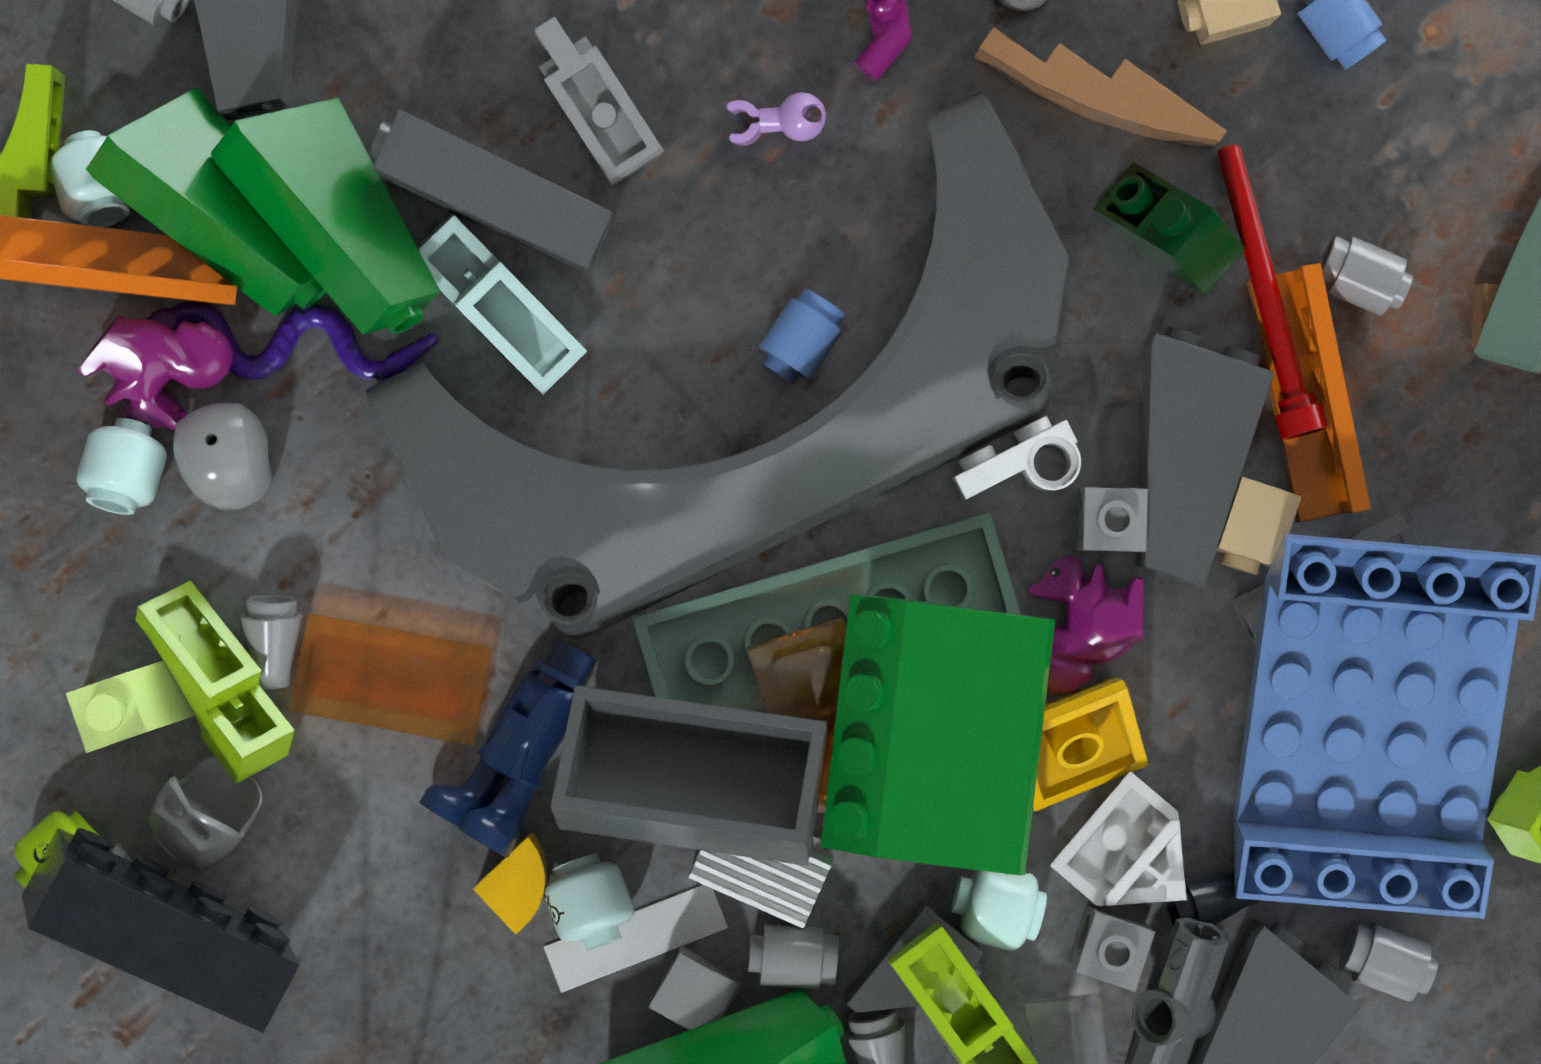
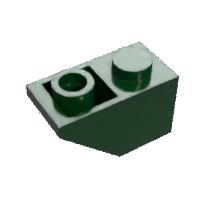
[1094,162,1246,296]

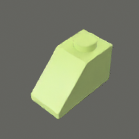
[66,660,195,753]

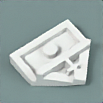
[1050,771,1187,906]

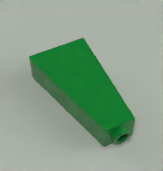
[86,87,327,317]
[211,98,441,335]
[600,989,847,1064]

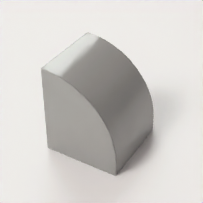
[649,945,745,1030]

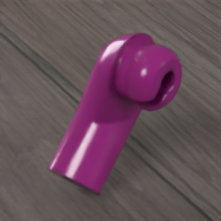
[853,0,912,82]

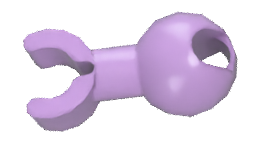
[727,92,826,146]

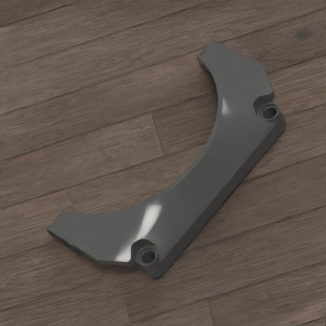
[366,91,1069,639]

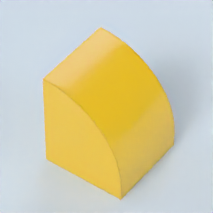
[473,832,549,935]

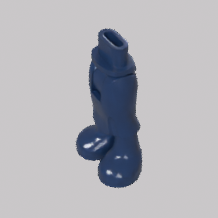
[419,639,596,858]

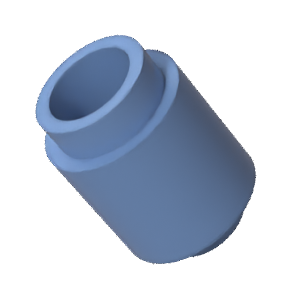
[1297,0,1387,70]
[758,288,846,385]

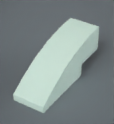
[417,213,587,394]

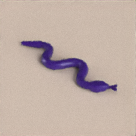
[147,301,438,381]

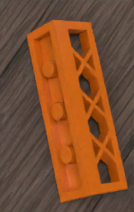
[0,215,237,305]
[1246,263,1371,523]

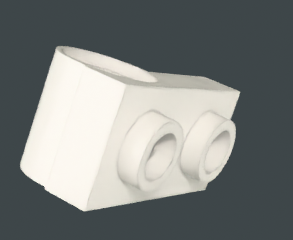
[951,416,1081,500]

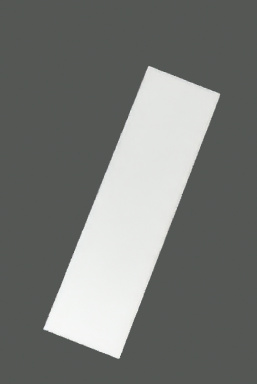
[544,885,728,993]

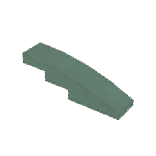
[1474,197,1541,374]

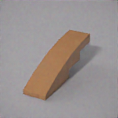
[974,27,1227,149]

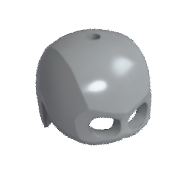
[173,402,272,510]
[147,756,263,870]

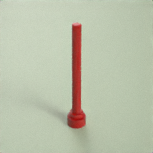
[1216,144,1330,440]

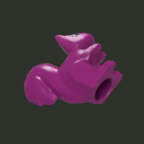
[77,315,233,430]
[1027,555,1143,695]

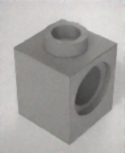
[1075,487,1148,552]
[1068,904,1155,992]

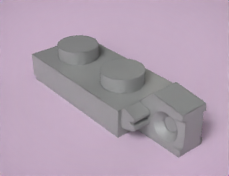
[534,16,664,187]

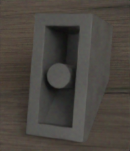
[845,900,984,1013]

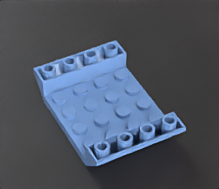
[1233,534,1541,919]

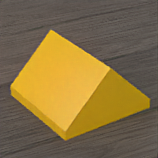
[1033,676,1149,812]

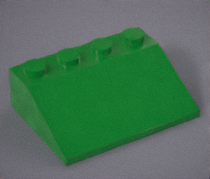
[821,594,1055,876]

